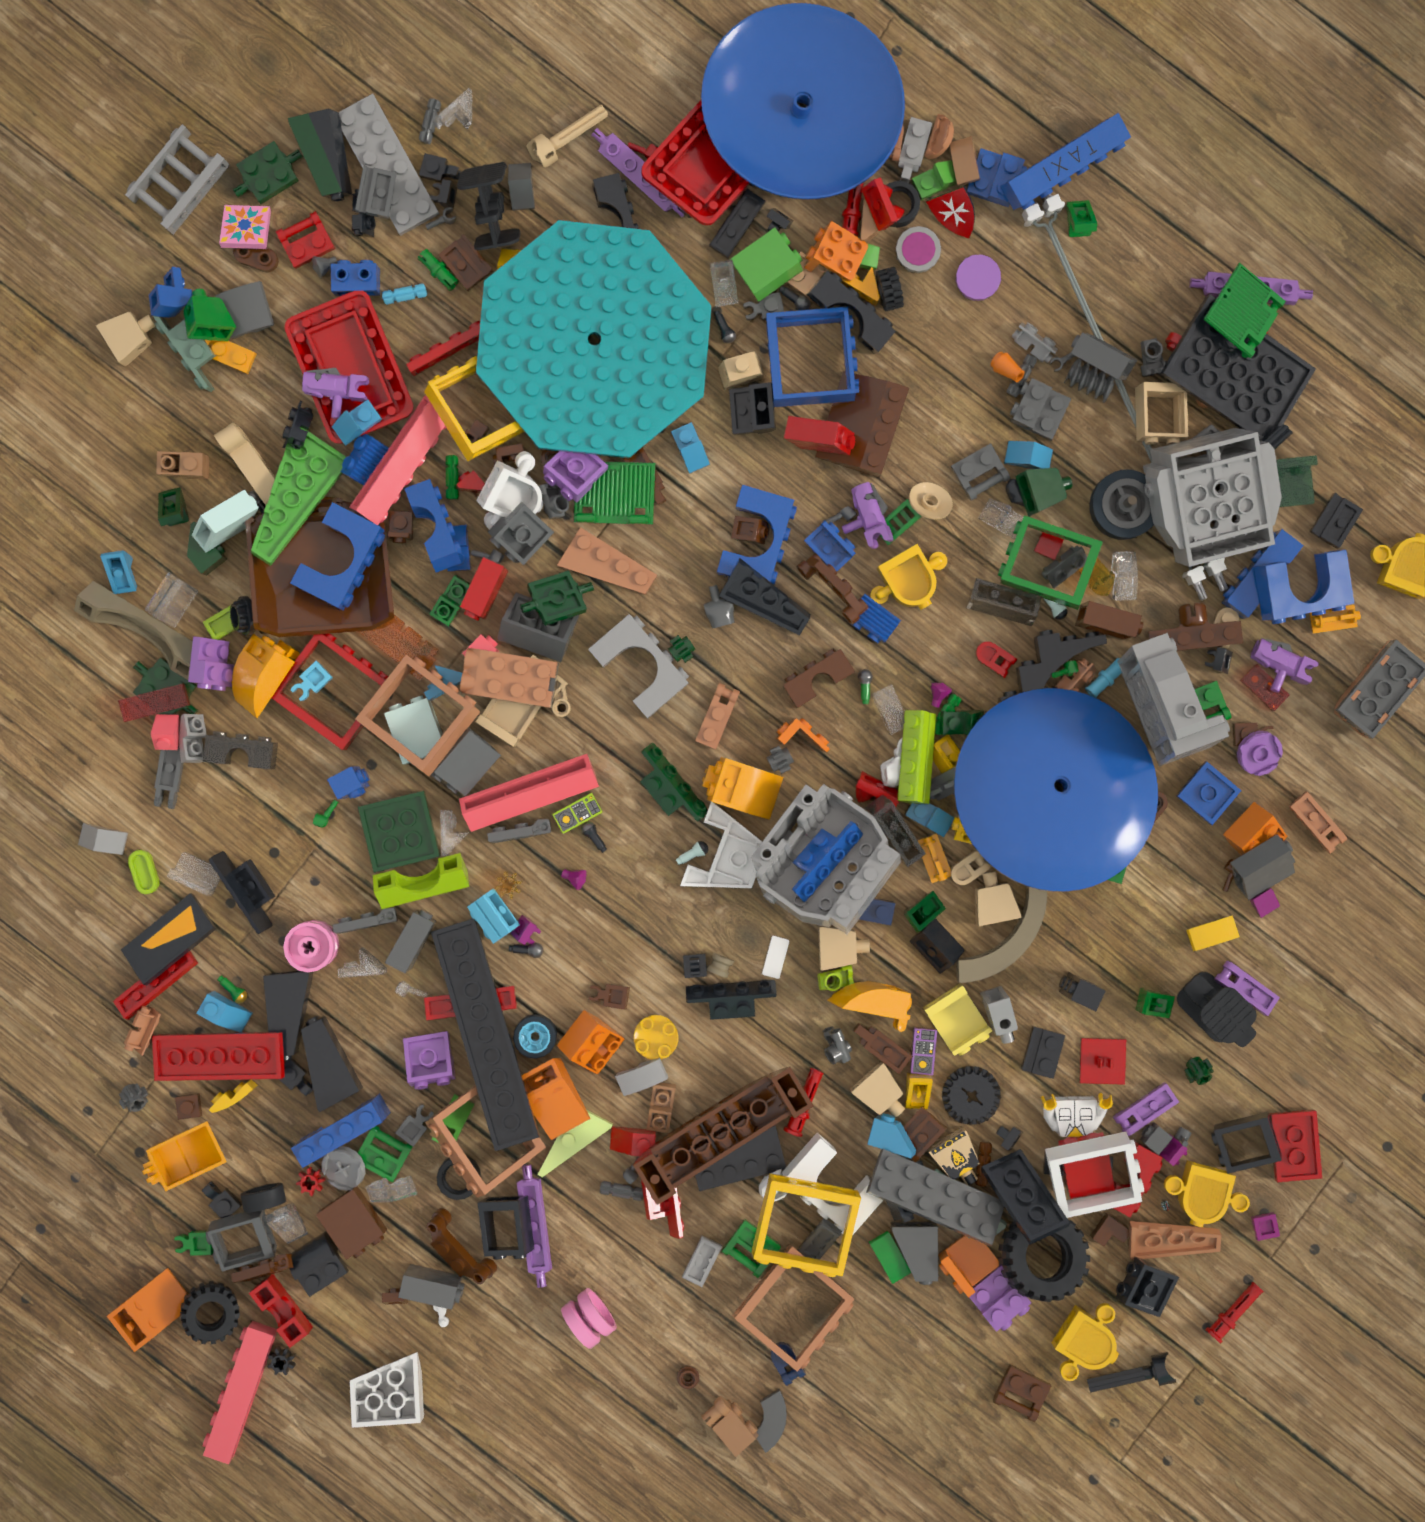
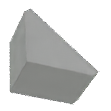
[78,823,128,855]

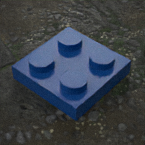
[1176,761,1242,825]

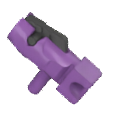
[302,368,369,419]
[842,482,893,549]
[1250,638,1318,693]

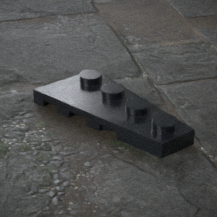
[719,558,811,636]
[695,1125,786,1191]

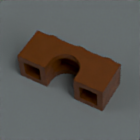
[783,648,855,708]

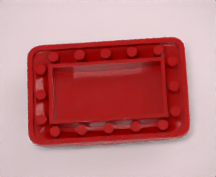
[641,100,750,226]
[285,291,414,444]

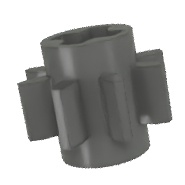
[766,746,794,774]
[119,1083,148,1112]

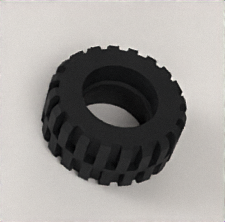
[998,1220,1090,1302]

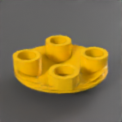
[633,1015,678,1060]

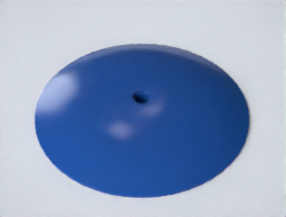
[701,3,905,199]
[954,688,1158,892]

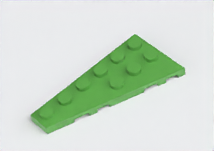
[251,427,346,566]

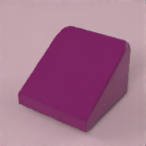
[1249,888,1280,918]

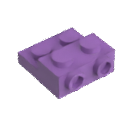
[543,451,608,503]
[188,637,234,691]
[403,1031,456,1090]
[969,1265,1031,1332]

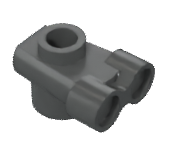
[1140,338,1167,377]
[539,484,569,520]
[822,1026,852,1065]

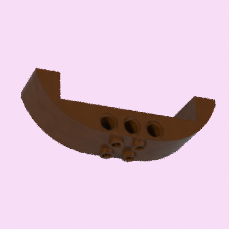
[633,1066,813,1205]

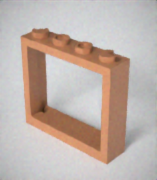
[355,655,480,776]
[425,1085,546,1198]
[732,1244,854,1372]

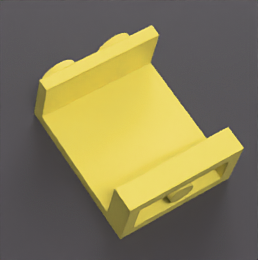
[923,983,992,1056]

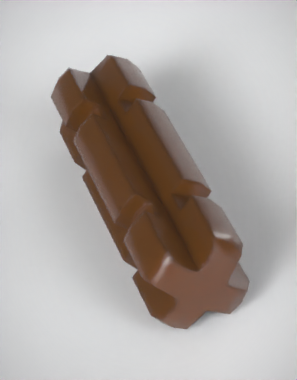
[975,1141,992,1187]

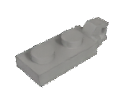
[898,117,932,183]

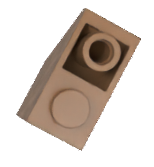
[156,451,209,479]

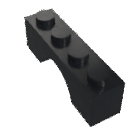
[592,173,639,229]
[806,271,896,354]

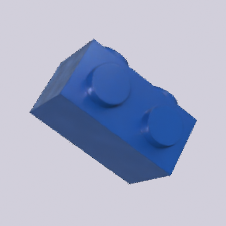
[331,260,380,296]
[327,766,370,799]

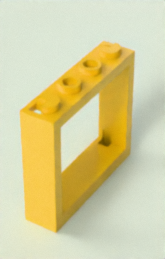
[424,356,525,461]
[752,1173,861,1277]

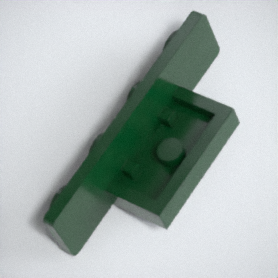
[640,743,708,822]

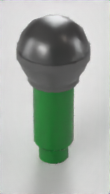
[857,669,873,704]

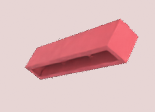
[349,395,453,525]
[459,754,599,832]
[202,1321,277,1464]

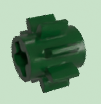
[668,635,696,663]
[1184,1057,1214,1085]

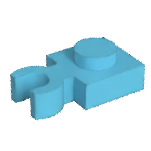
[291,661,333,701]

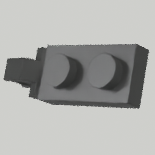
[487,819,551,844]
[332,908,398,934]

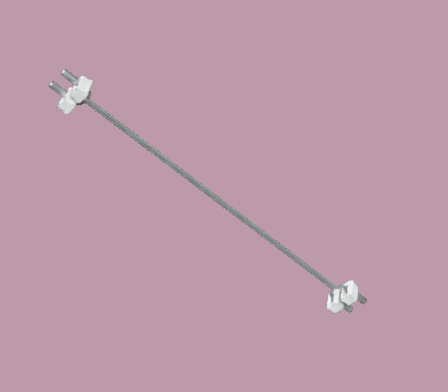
[1022,194,1228,601]

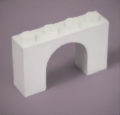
[781,1133,883,1234]

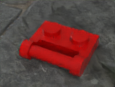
[276,211,335,269]

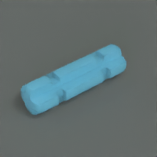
[382,284,427,304]

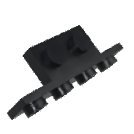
[208,851,276,934]
[686,980,777,1020]

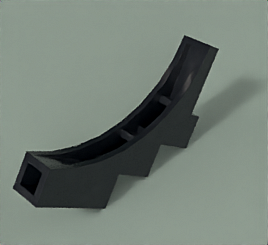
[998,630,1107,703]

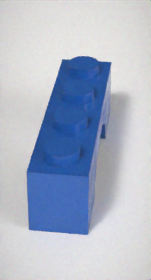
[404,479,462,572]
[1221,529,1304,619]

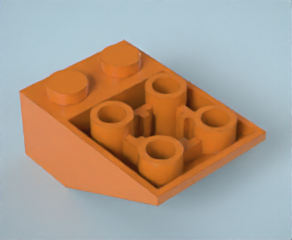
[522,1058,591,1140]
[107,1268,188,1352]

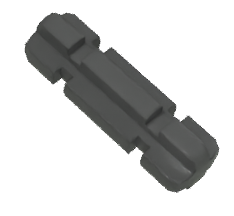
[419,98,441,144]
[1007,354,1037,398]
[600,1181,643,1201]

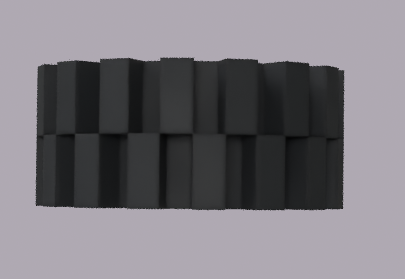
[876,267,904,312]

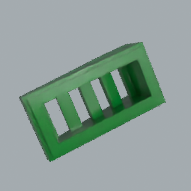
[879,498,923,545]

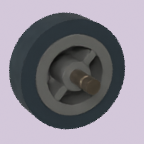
[1089,469,1154,540]

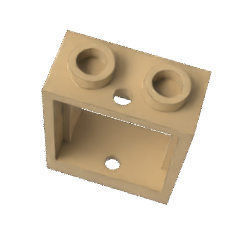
[1135,382,1188,445]

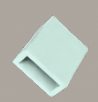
[192,490,259,552]
[384,695,443,765]

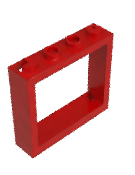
[271,634,389,750]

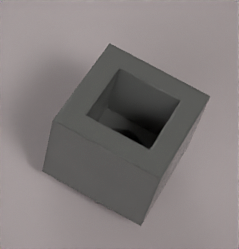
[1140,1122,1173,1155]

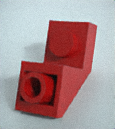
[456,470,488,493]

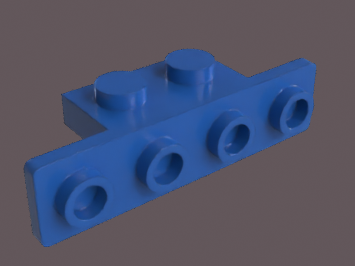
[792,821,863,902]

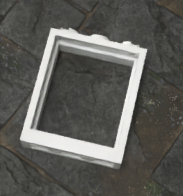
[1045,1132,1144,1218]

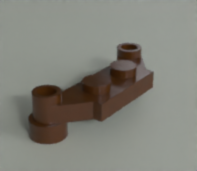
[796,553,869,625]
[426,1208,497,1285]

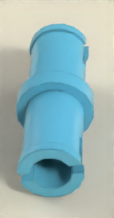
[1085,658,1122,698]

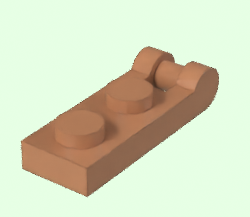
[695,683,740,749]
[1288,792,1347,854]

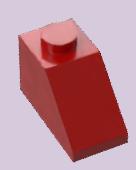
[610,1126,656,1156]

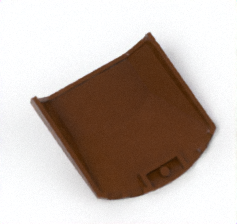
[245,497,394,637]

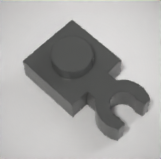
[743,292,784,321]
[395,1104,434,1147]

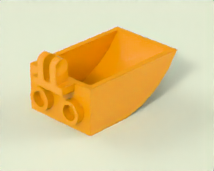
[232,634,300,718]
[702,757,784,820]
[827,981,912,1032]
[142,1121,227,1192]

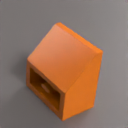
[1223,802,1288,855]
[556,1010,625,1075]

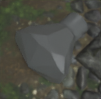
[312,256,337,278]

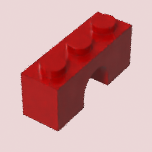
[1113,1141,1163,1217]
[249,1274,313,1348]

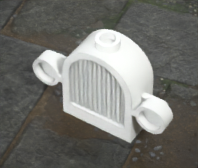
[477,451,544,530]

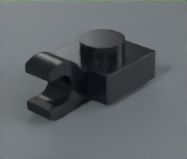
[419,153,461,183]
[279,1058,313,1096]
[202,1181,242,1218]

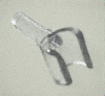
[395,981,428,998]

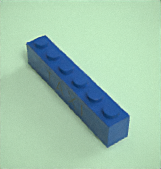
[1000,113,1131,210]

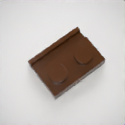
[438,234,493,291]
[903,1106,947,1162]

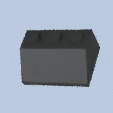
[497,592,579,662]

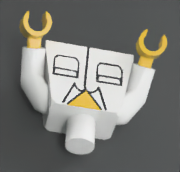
[1041,1093,1113,1137]

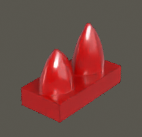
[861,178,905,231]
[855,771,899,817]

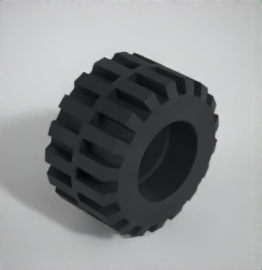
[180,1281,240,1345]

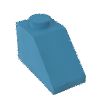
[196,991,253,1033]
[867,1113,916,1158]

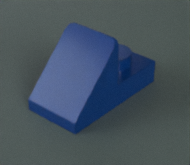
[447,525,471,572]

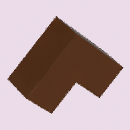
[465,420,489,443]
[1090,1213,1129,1246]

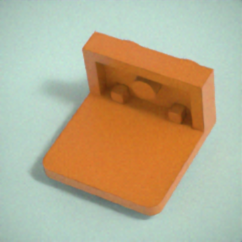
[804,221,868,281]
[776,718,830,752]
[938,1235,999,1298]

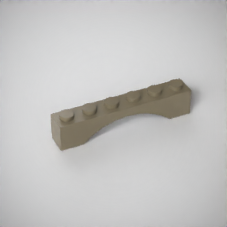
[74,581,193,680]

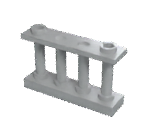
[125,125,230,235]

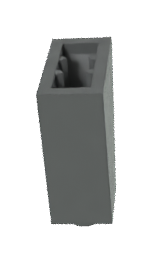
[385,909,436,973]
[890,1222,938,1285]

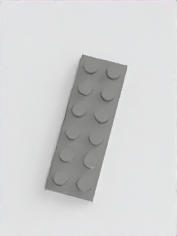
[339,94,439,236]

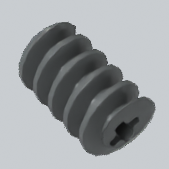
[1064,358,1115,403]

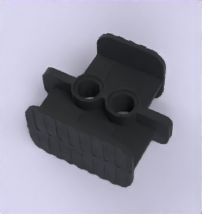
[457,162,521,250]
[1177,972,1257,1047]

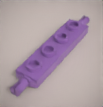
[591,128,686,218]
[1189,272,1313,305]
[517,1164,552,1288]

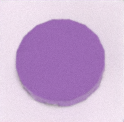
[955,255,1001,301]
[1237,731,1283,776]

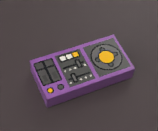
[910,1027,937,1075]

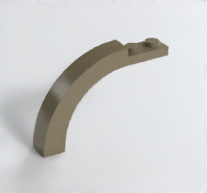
[956,886,1047,983]

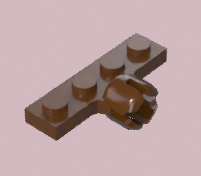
[1148,603,1243,651]

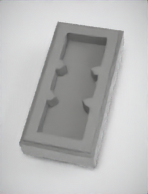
[682,1235,722,1287]

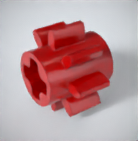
[296,1166,326,1196]

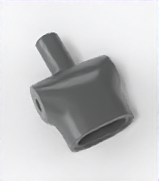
[703,585,735,629]

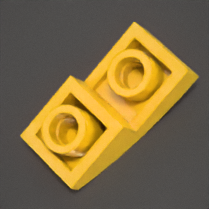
[1186,915,1240,951]
[209,1079,258,1113]

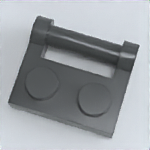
[951,443,1011,501]

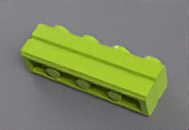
[898,710,936,804]

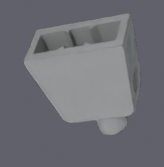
[980,986,1018,1044]

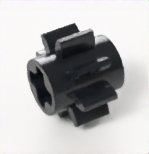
[267,1346,296,1375]

